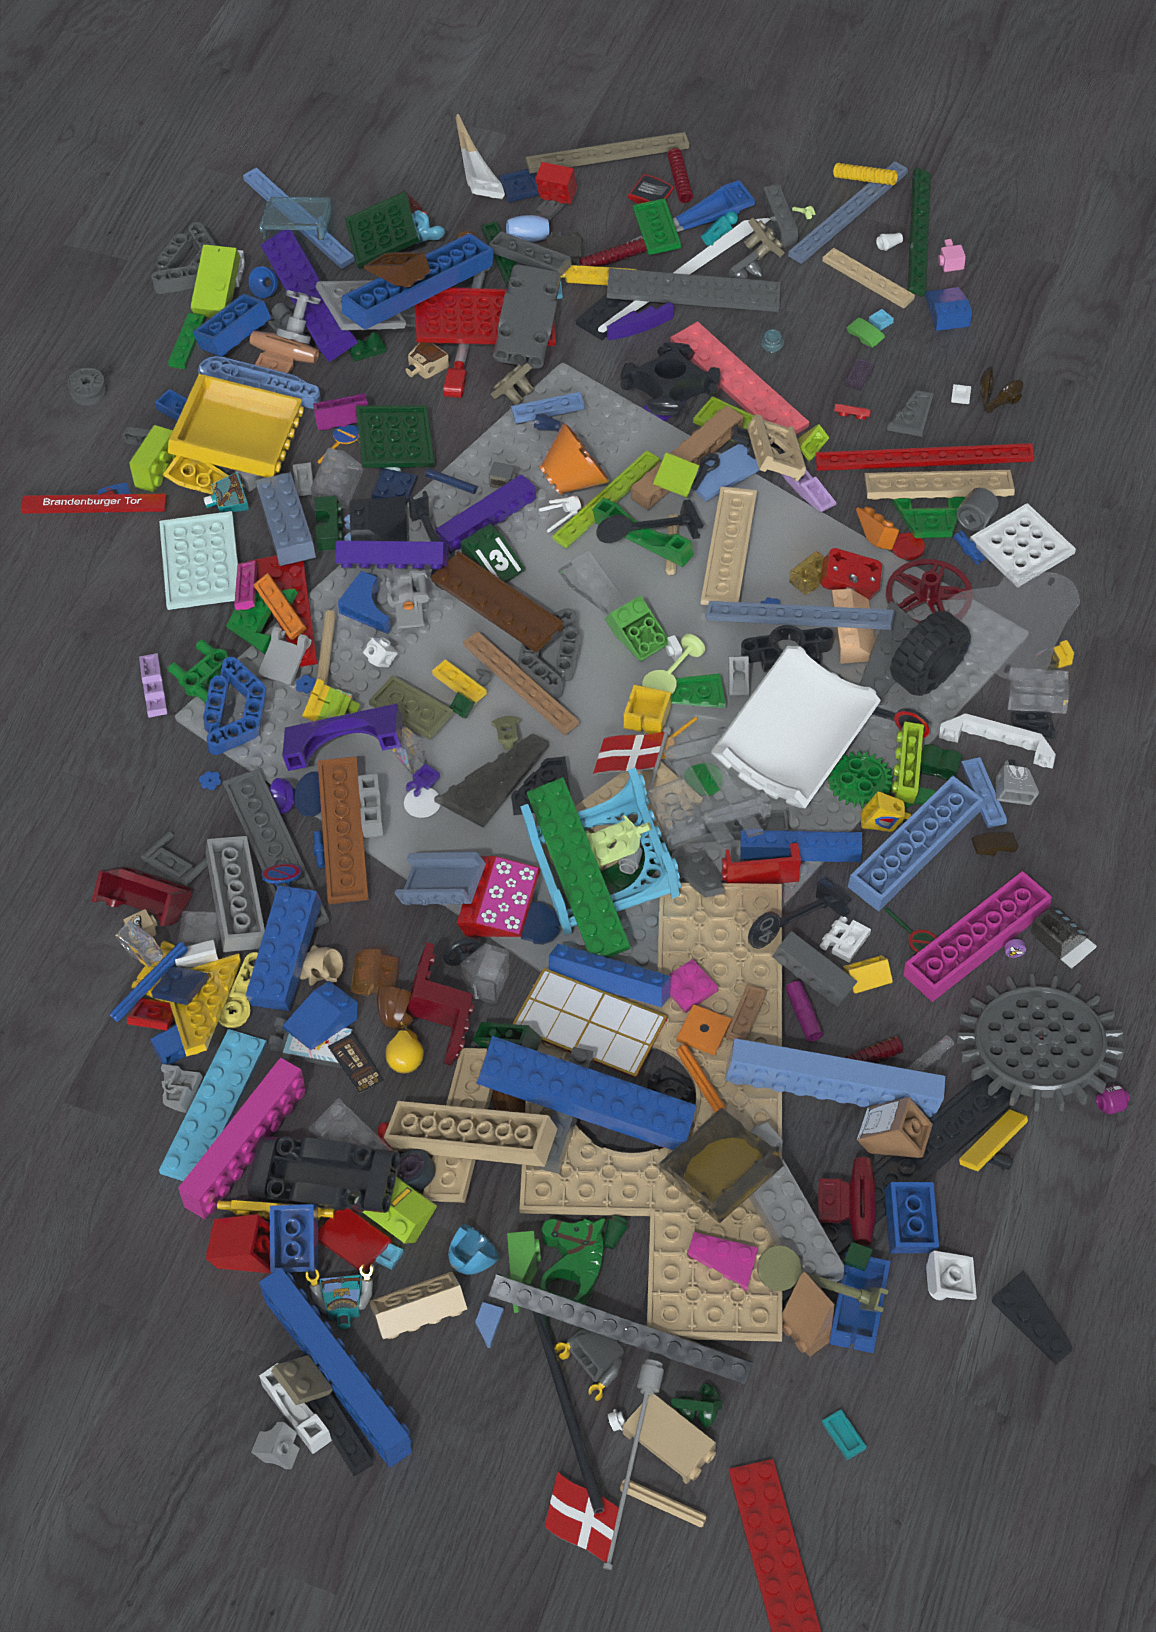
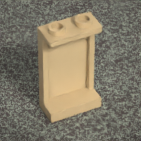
[623,1394,716,1484]

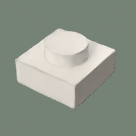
[951,384,971,404]
[666,635,682,662]

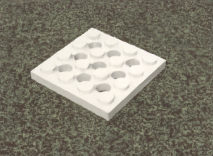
[970,503,1076,588]

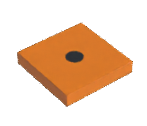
[677,1004,732,1056]

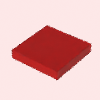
[127,998,175,1030]

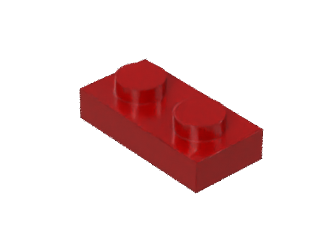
[834,403,872,420]

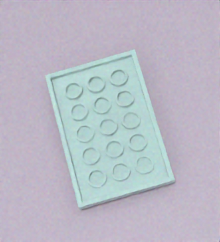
[159,511,238,610]

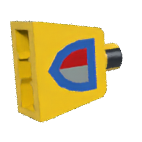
[860,792,911,832]

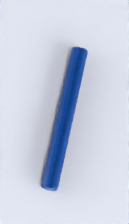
[109,942,188,1022]

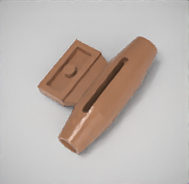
[250,331,319,374]

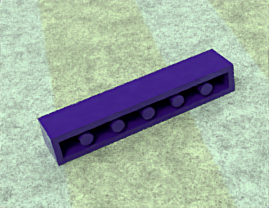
[435,474,536,554]
[335,541,448,570]

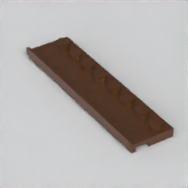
[430,551,563,653]

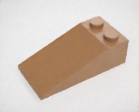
[782,1272,834,1357]

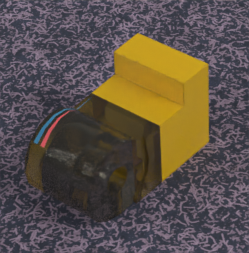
[1034,640,1074,672]

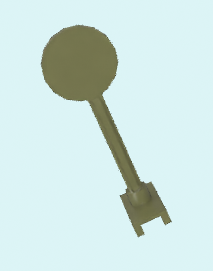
[757,1245,889,1312]

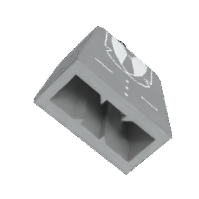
[996,759,1039,805]

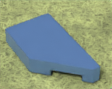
[475,1302,504,1348]

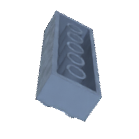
[255,472,316,566]

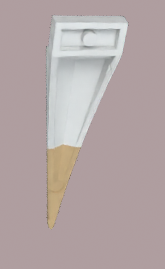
[456,114,505,199]

